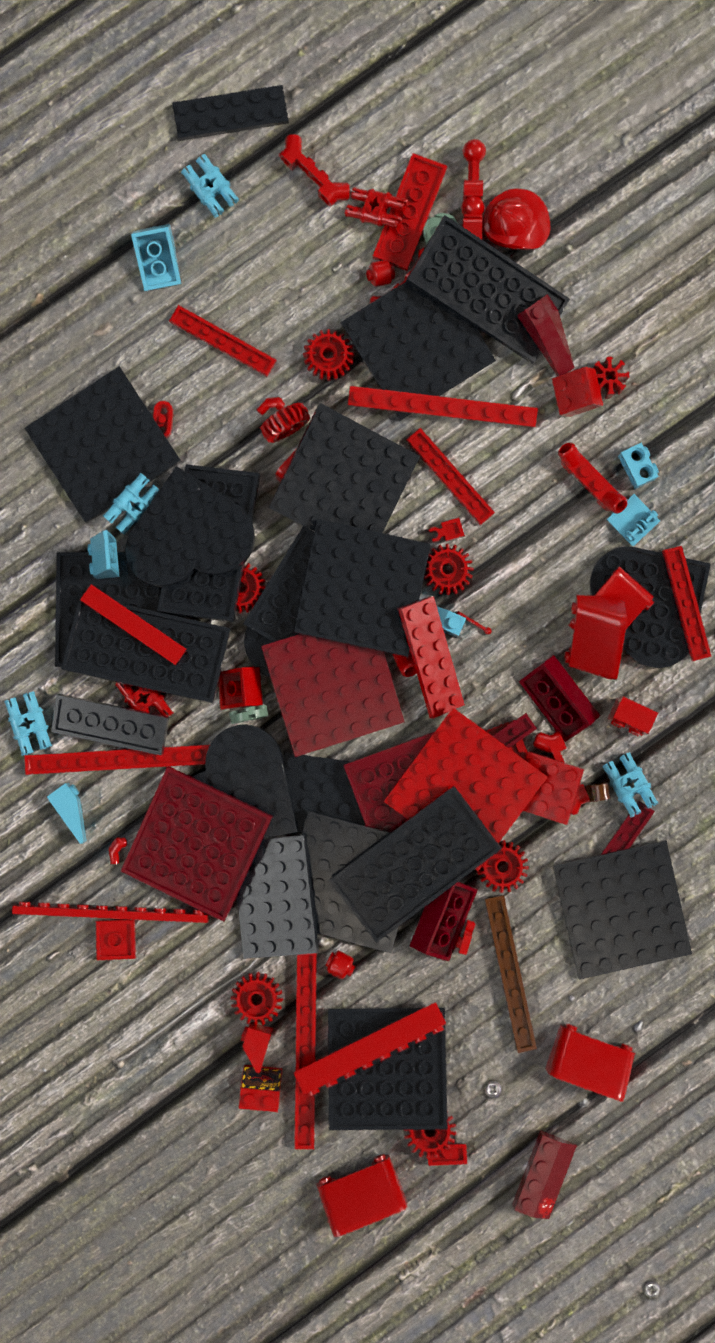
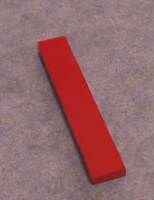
[169,305,277,377]
[406,428,495,526]
[662,545,712,662]
[80,584,187,666]

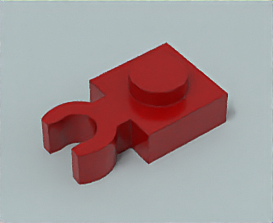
[429,518,465,543]
[456,920,476,955]

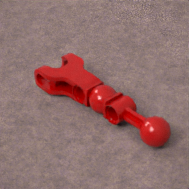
[461,139,486,239]

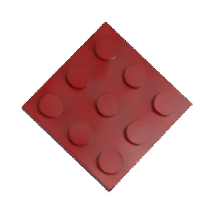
[523,751,585,825]

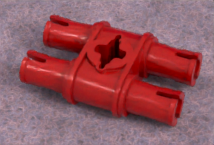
[345,187,407,229]
[115,683,174,717]

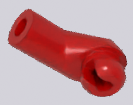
[256,397,285,416]
[108,837,127,865]

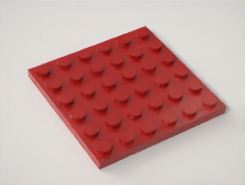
[384,708,547,871]

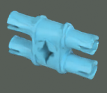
[181,154,239,218]
[103,473,159,535]
[4,691,52,756]
[602,752,659,817]

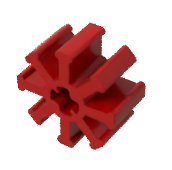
[593,357,630,399]

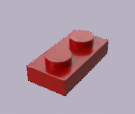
[428,1144,467,1166]

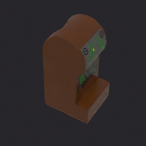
[585,782,611,802]

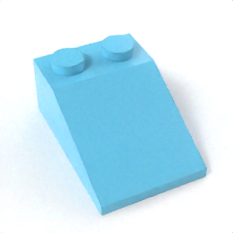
[131,224,181,291]
[88,530,120,579]

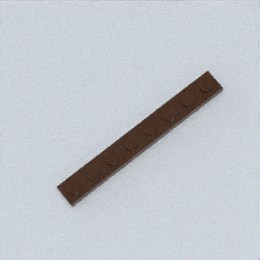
[485,895,537,1053]

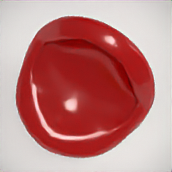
[482,188,550,250]

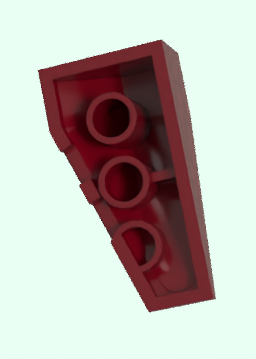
[517,294,575,377]

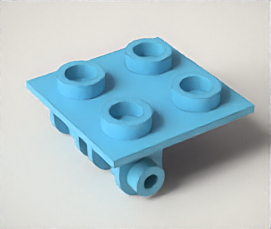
[607,494,660,547]

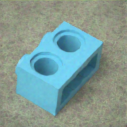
[618,442,659,489]

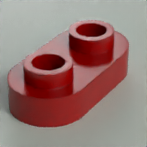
[153,401,174,438]

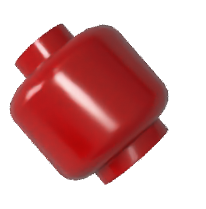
[366,260,395,287]
[325,950,355,980]

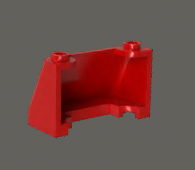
[568,567,654,630]
[564,595,627,680]
[545,1023,635,1102]
[316,1154,407,1237]

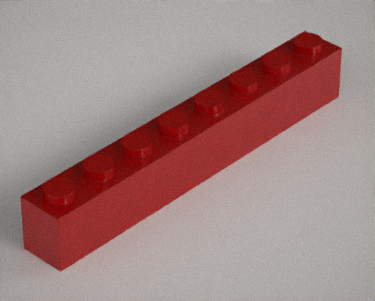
[294,1002,446,1097]

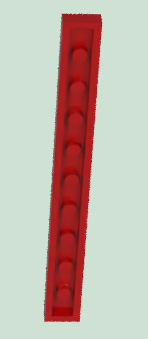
[347,386,538,427]
[24,745,210,775]
[12,901,209,923]
[295,953,317,1149]

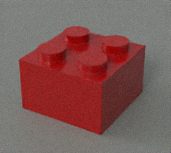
[552,367,604,417]
[607,696,658,737]

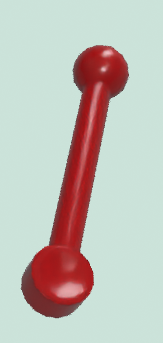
[456,611,492,635]

